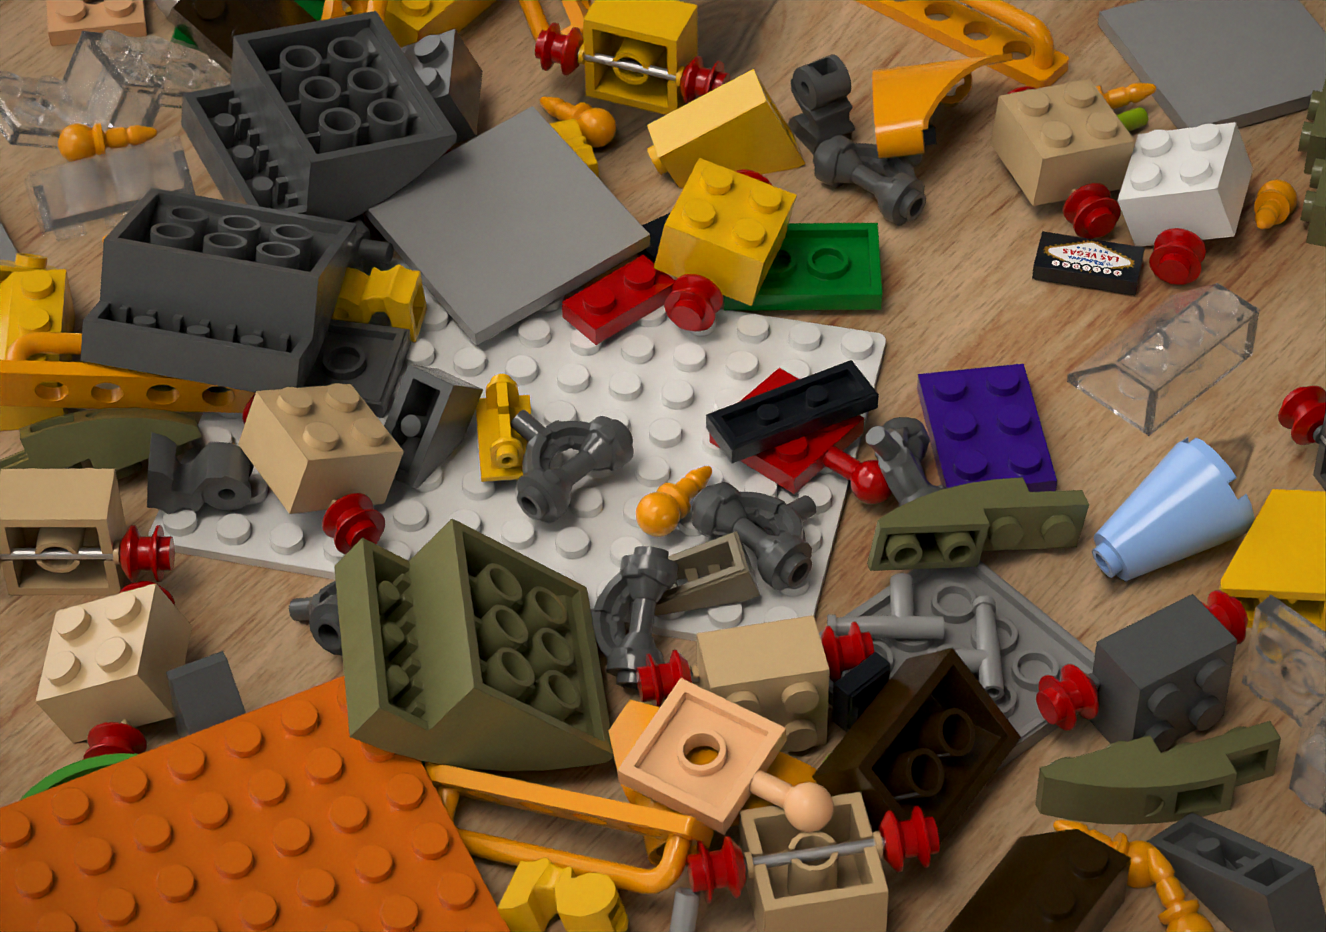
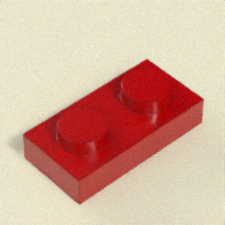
[562,255,675,345]

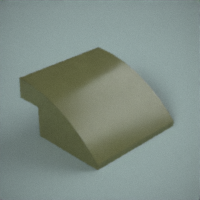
[334,518,614,771]

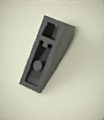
[1146,813,1326,932]

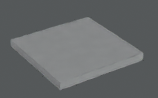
[1098,0,1326,129]
[363,106,650,346]
[819,561,1095,773]

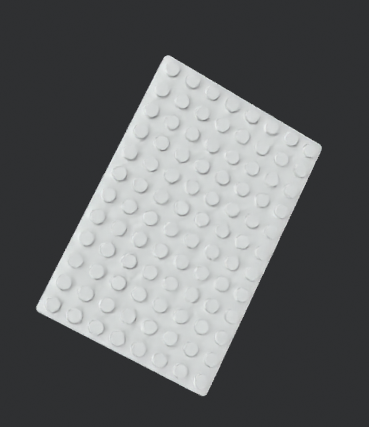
[148,258,886,641]

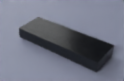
[706,360,879,464]

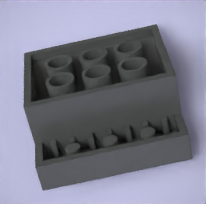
[181,11,457,222]
[80,187,357,392]

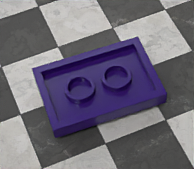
[917,363,1057,492]

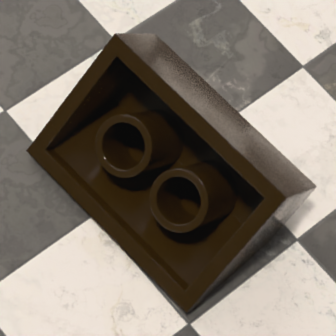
[167,0,317,75]
[812,648,1021,858]
[944,829,1131,932]

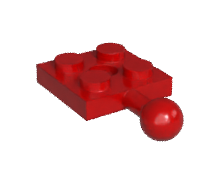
[709,367,892,504]

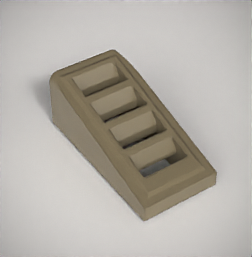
[655,531,760,616]

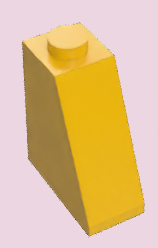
[647,69,806,189]
[1219,489,1326,631]

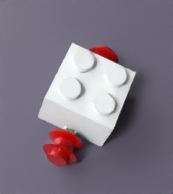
[1118,122,1253,285]

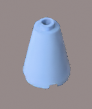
[1092,437,1255,581]

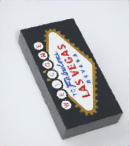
[1032,231,1145,295]

